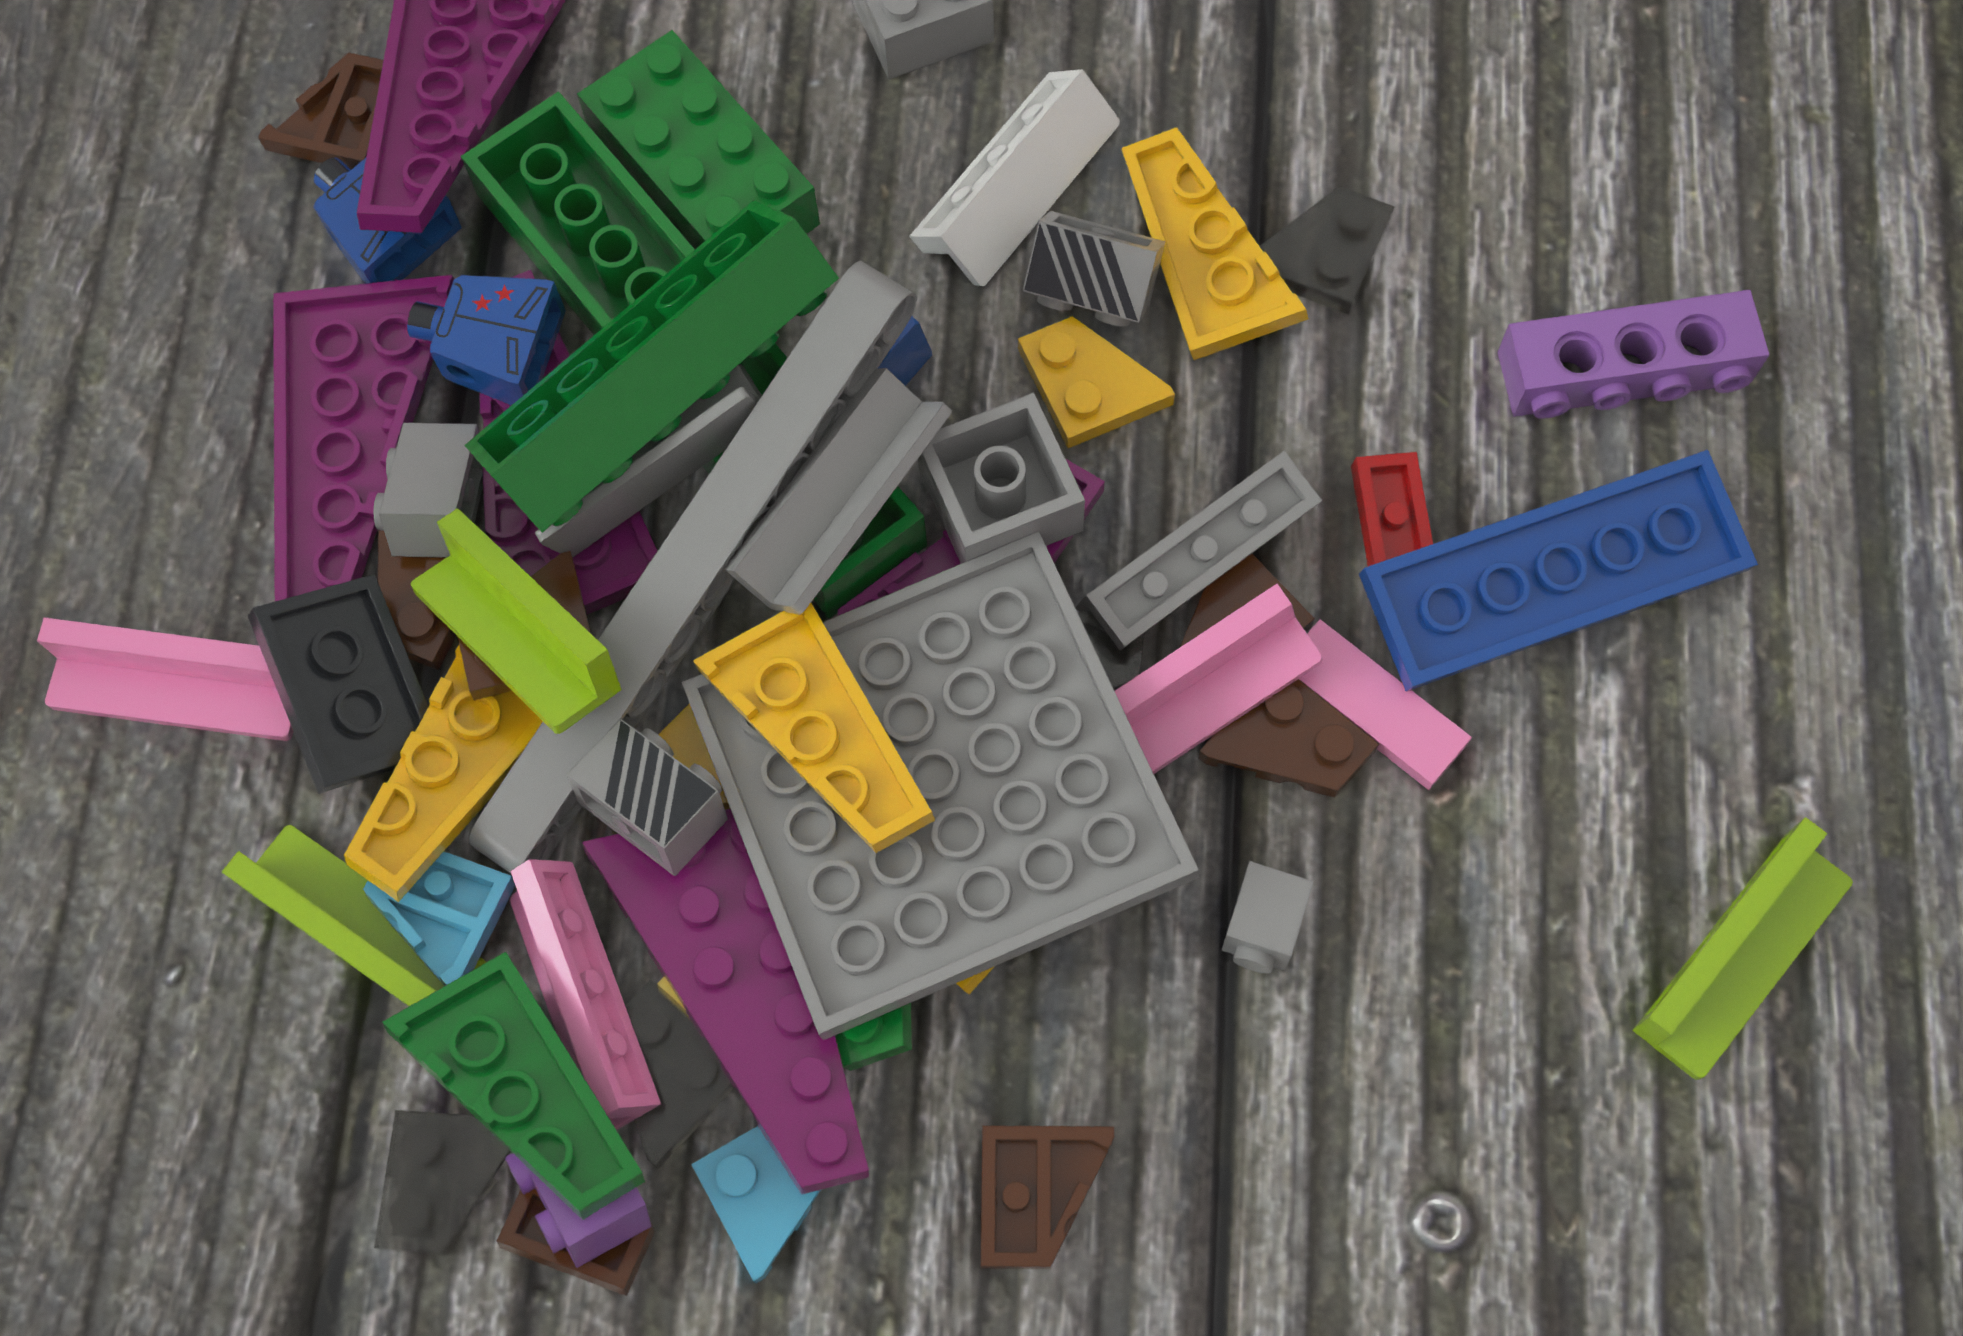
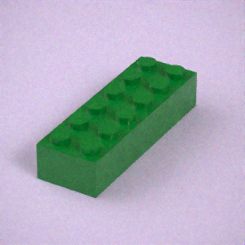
[464,200,839,533]

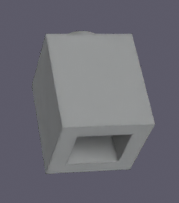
[1222,861,1314,973]

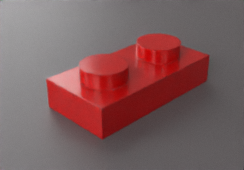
[1351,452,1433,566]

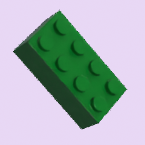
[577,30,820,249]

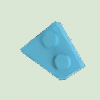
[363,851,515,986]
[691,1126,821,1283]

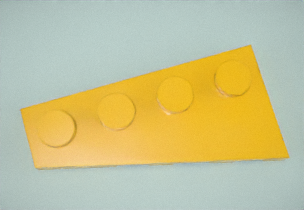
[1121,127,1309,361]
[693,603,935,853]
[344,645,543,902]

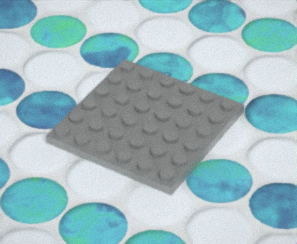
[681,531,1199,1040]

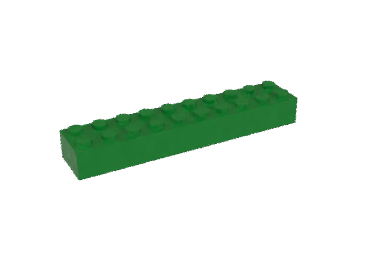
[461,91,928,618]

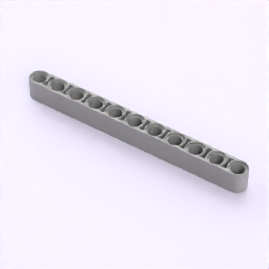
[469,261,917,874]

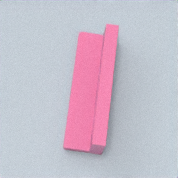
[1115,584,1323,774]
[37,618,294,741]
[510,859,661,1130]

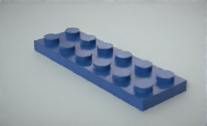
[1359,450,1758,692]

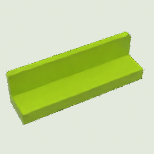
[411,508,622,734]
[1632,817,1853,1080]
[221,825,486,1006]

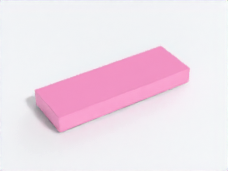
[1299,619,1472,790]

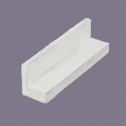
[909,69,1120,286]

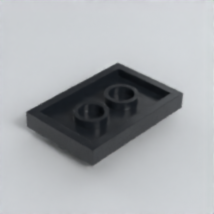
[248,574,428,794]

